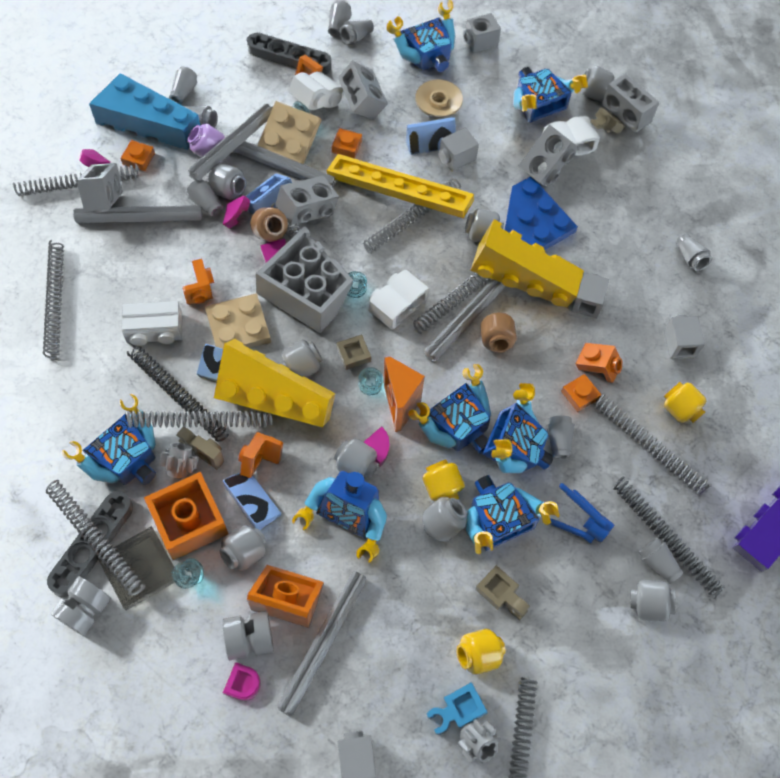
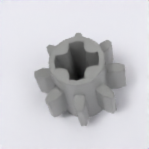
[160,443,199,478]
[458,720,501,763]

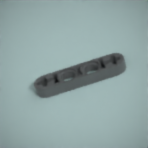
[246,32,332,75]
[47,491,133,597]

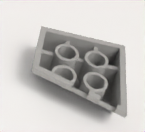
[256,226,353,333]

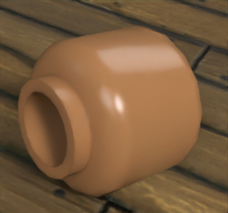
[250,207,288,242]
[480,312,517,353]

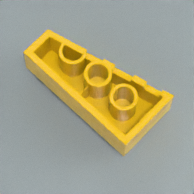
[470,219,584,308]
[214,339,336,427]

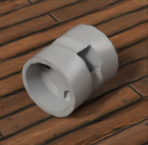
[50,576,112,636]
[223,611,274,661]

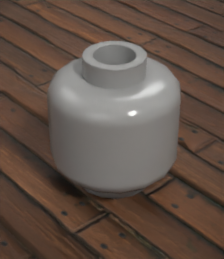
[581,66,614,102]
[208,163,246,200]
[465,208,504,243]
[280,340,323,378]
[334,438,379,479]
[422,497,467,542]
[219,525,266,571]
[631,580,675,622]

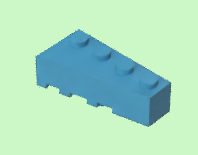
[89,73,200,150]

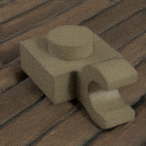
[590,108,626,134]
[475,565,530,620]

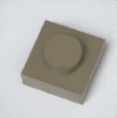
[336,334,371,370]

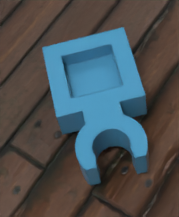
[426,682,488,735]

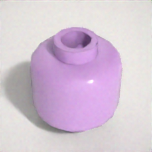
[188,124,225,158]

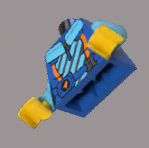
[386,0,455,72]
[513,67,588,123]
[408,364,491,454]
[483,383,554,473]
[62,394,156,485]
[292,471,387,563]
[466,475,560,554]

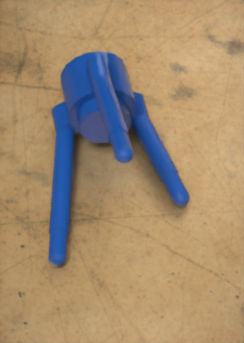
[550,483,615,544]

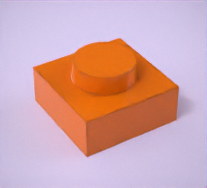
[295,55,323,75]
[332,128,362,159]
[120,140,155,171]
[561,374,601,412]

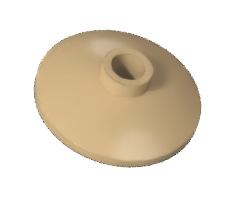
[415,79,463,118]

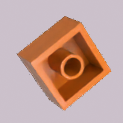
[144,472,229,561]

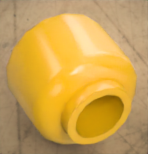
[663,382,707,423]
[422,459,465,501]
[456,629,506,675]

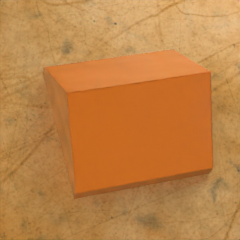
[383,356,425,432]
[247,565,324,628]

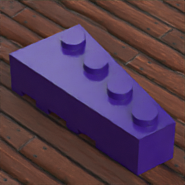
[733,485,780,572]

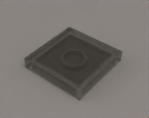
[97,526,181,611]

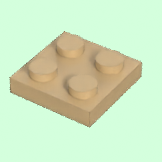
[257,101,322,164]
[205,293,271,349]

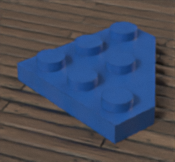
[505,176,578,250]

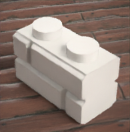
[122,301,182,346]

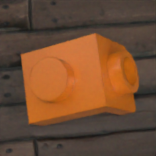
[182,258,214,305]
[575,343,623,383]
[238,432,283,478]

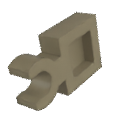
[176,427,224,470]

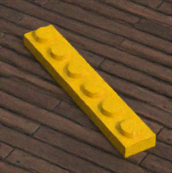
[327,154,474,219]

